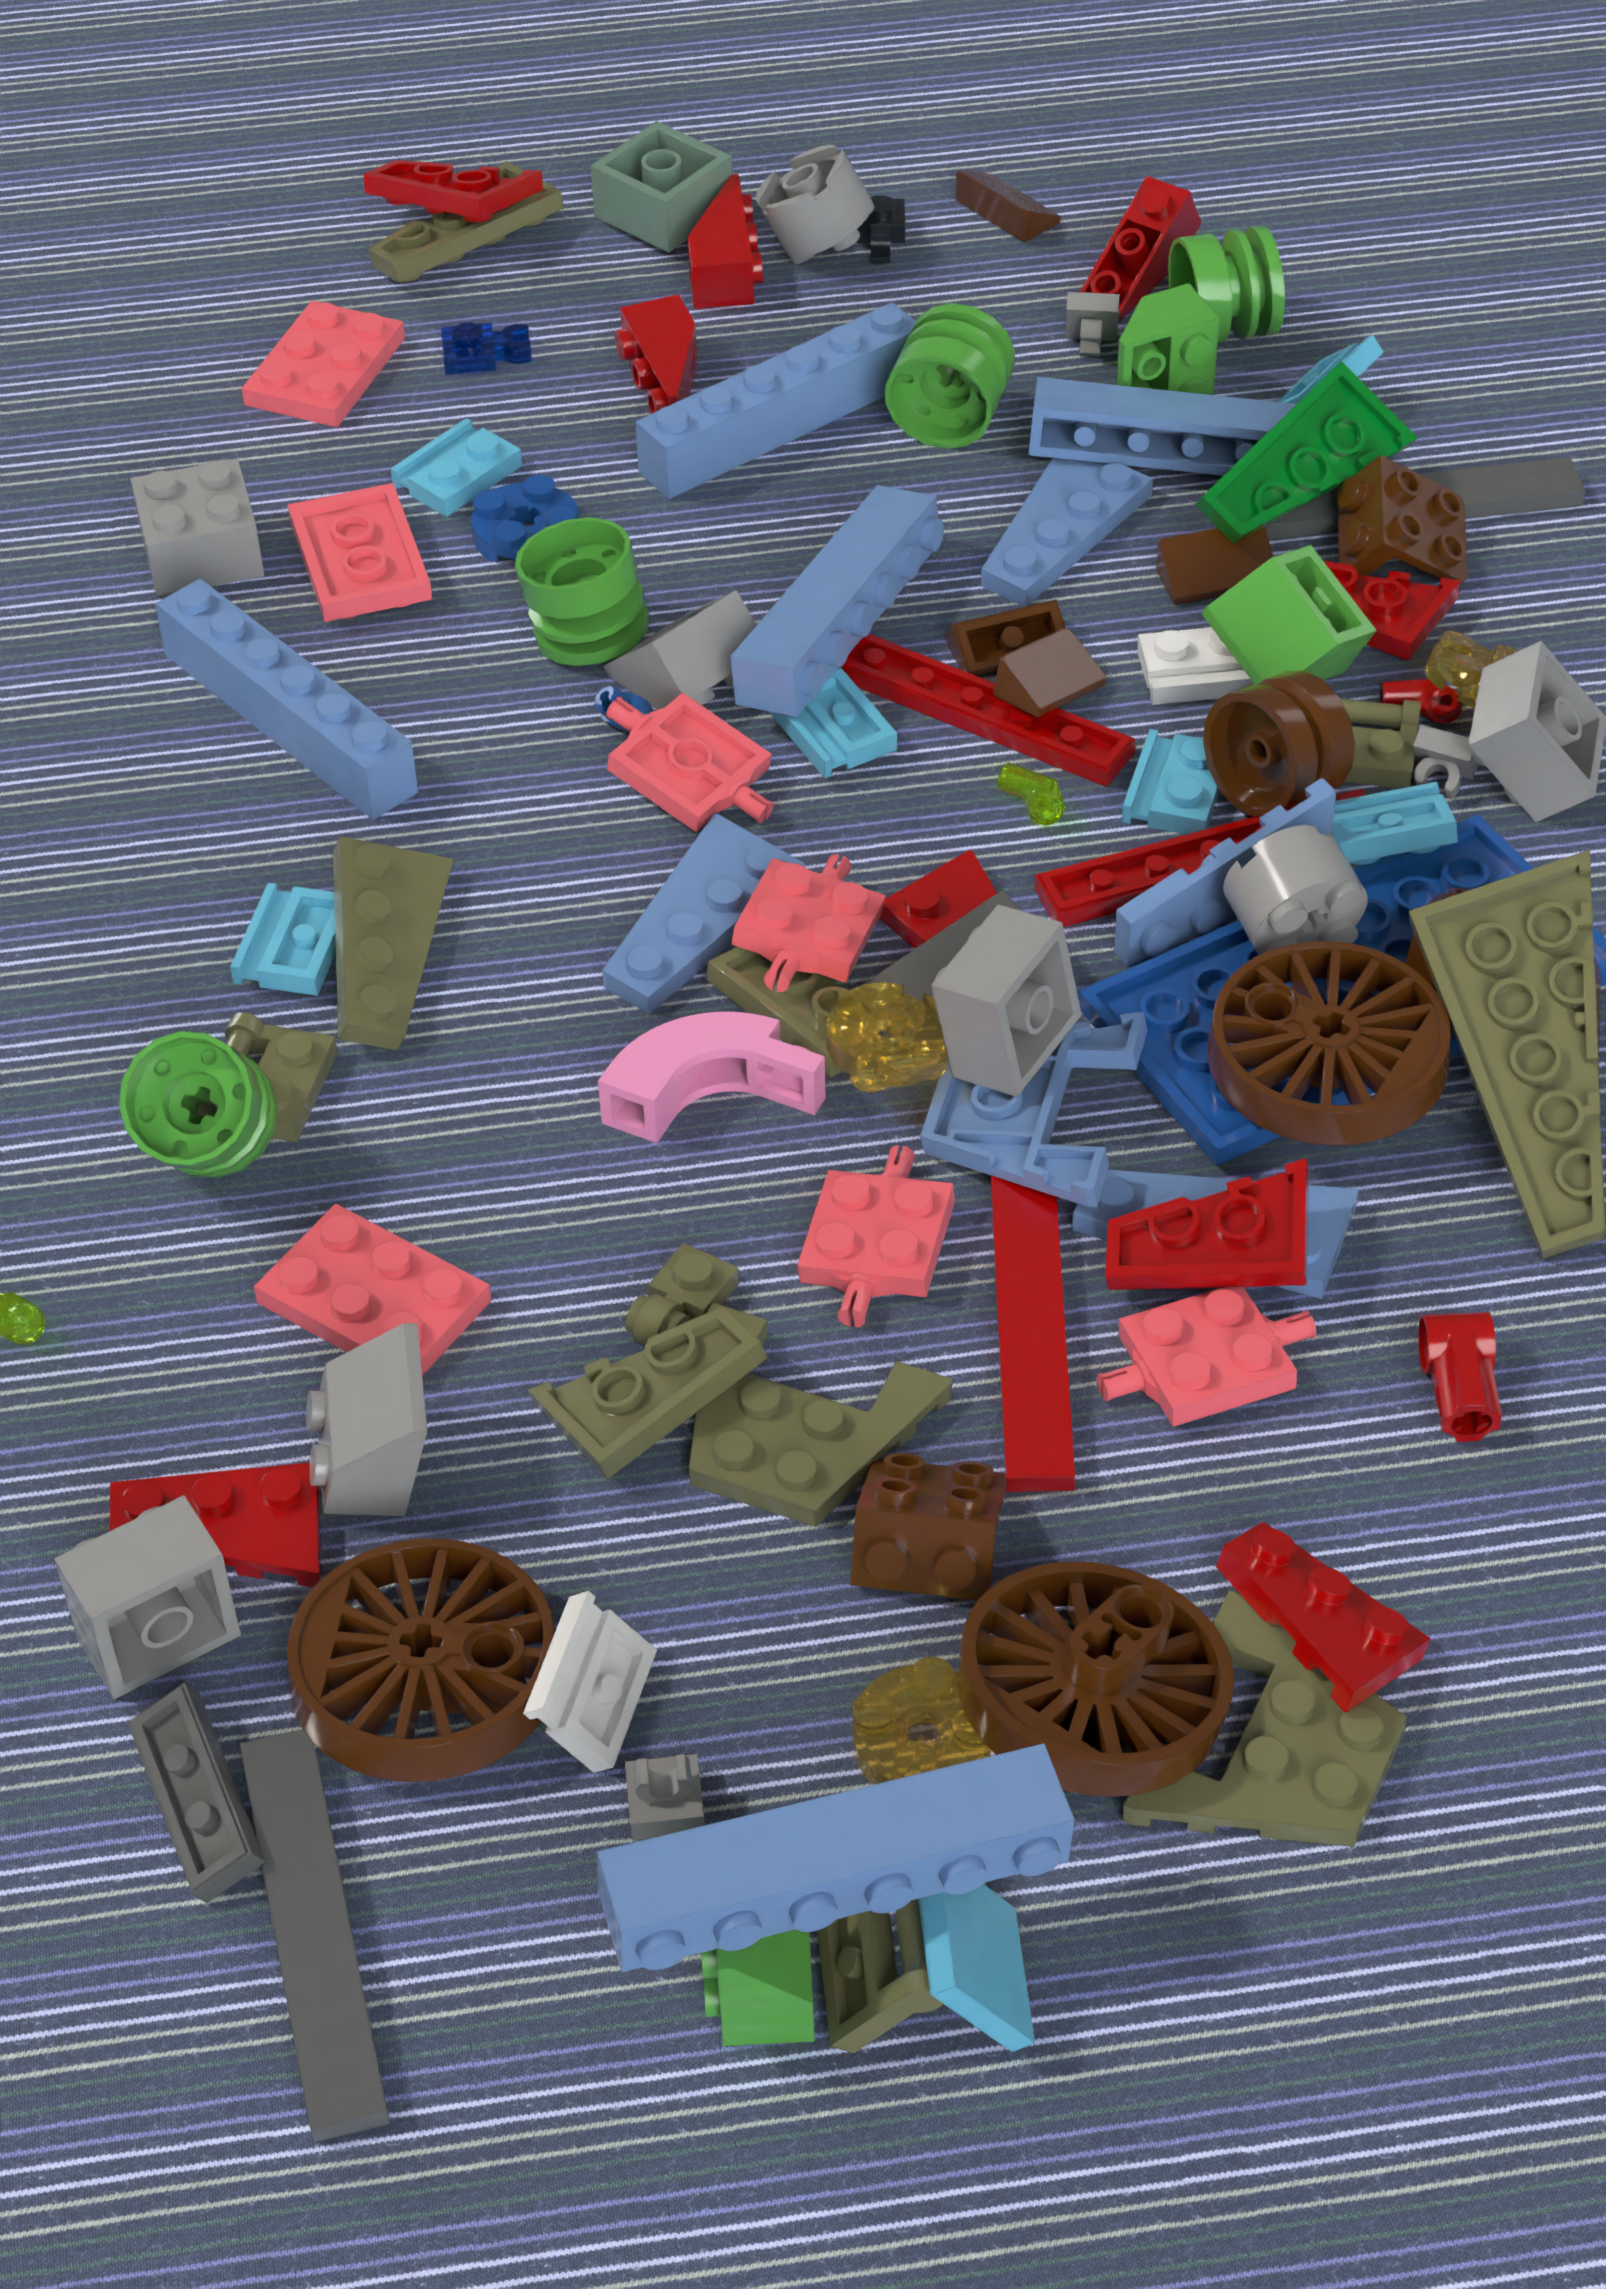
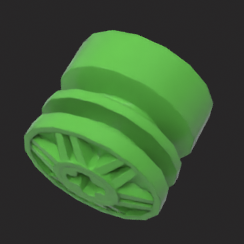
[1168,225,1285,343]
[885,303,1015,449]
[515,517,650,666]
[119,1031,278,1178]

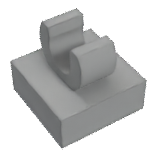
[1066,292,1120,357]
[1413,725,1479,798]
[625,1754,705,1840]

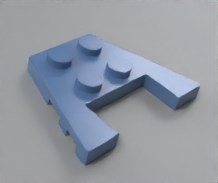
[920,1012,1147,1207]

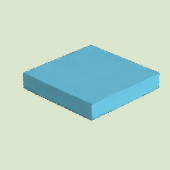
[918,1884,1035,2052]

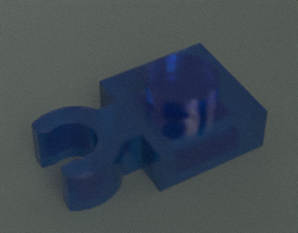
[441,322,532,375]

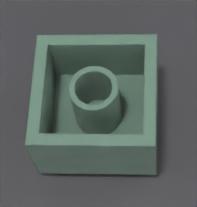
[591,121,733,253]

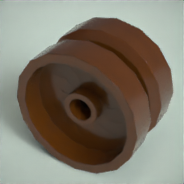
[1203,671,1355,816]

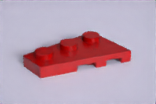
[363,160,543,222]
[1324,561,1461,661]
[880,849,997,949]
[1105,1158,1309,1290]
[109,1462,322,1588]
[1216,1521,1431,1714]

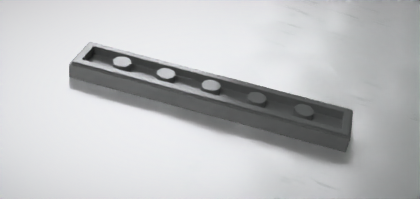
[1265,457,1585,540]
[239,1729,390,2142]

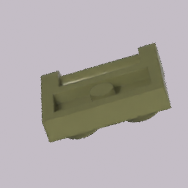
[1340,698,1421,789]
[197,1012,338,1143]
[817,1899,943,2054]

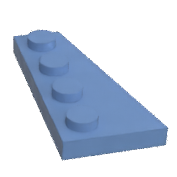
[981,458,1153,607]
[1114,778,1336,967]
[602,812,805,1014]
[1072,1170,1359,1299]

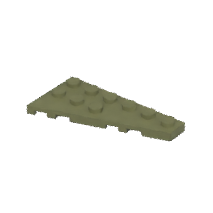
[1409,849,1605,1259]

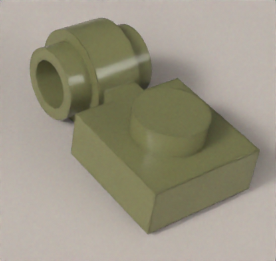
[625,1243,739,1346]

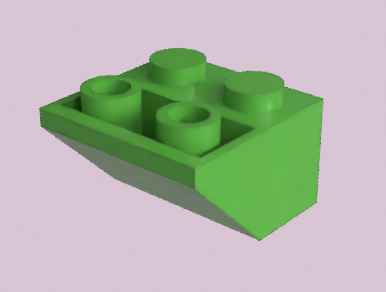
[1117,283,1219,395]
[1202,545,1377,685]
[701,1929,814,2046]

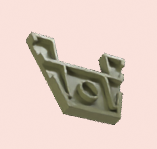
[689,1302,952,1527]
[1123,1590,1407,1847]

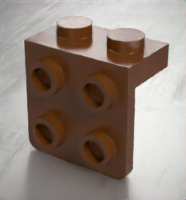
[1337,455,1468,584]
[850,1453,1007,1601]

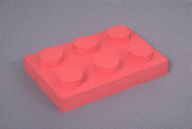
[241,300,405,428]
[288,483,432,622]
[254,1203,492,1376]

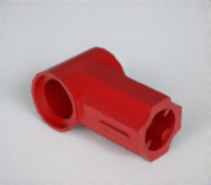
[1418,1312,1502,1442]

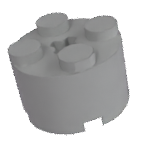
[756,145,875,264]
[1223,825,1368,955]

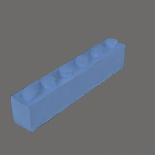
[635,302,916,499]
[1028,377,1296,476]
[730,485,944,717]
[155,578,418,820]
[597,1744,1075,1972]

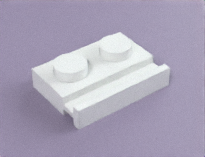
[1138,627,1254,705]
[523,1591,657,1773]

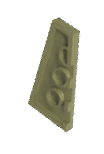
[368,161,564,283]
[333,836,454,1050]

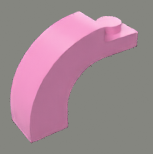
[598,1012,826,1143]

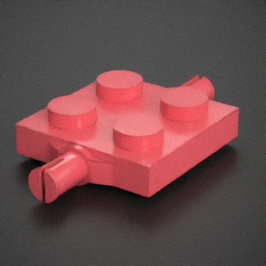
[606,692,774,832]
[731,854,886,992]
[797,1145,955,1328]
[1097,1287,1317,1427]

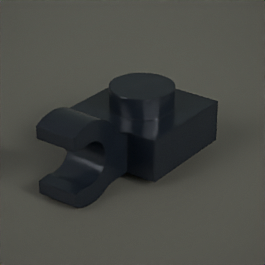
[855,195,905,263]

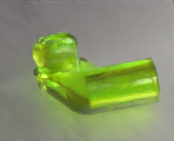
[997,763,1066,826]
[0,1291,45,1344]

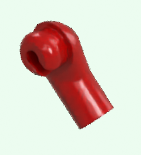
[1379,679,1462,724]

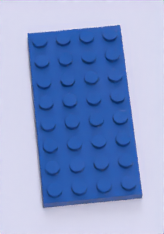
[1078,814,1606,1166]

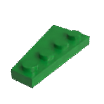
[1195,361,1418,544]

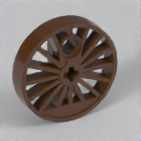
[1207,941,1451,1146]
[287,1538,555,1782]
[958,1561,1234,1797]

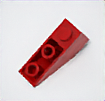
[687,174,763,309]
[1080,175,1201,322]
[615,294,698,414]

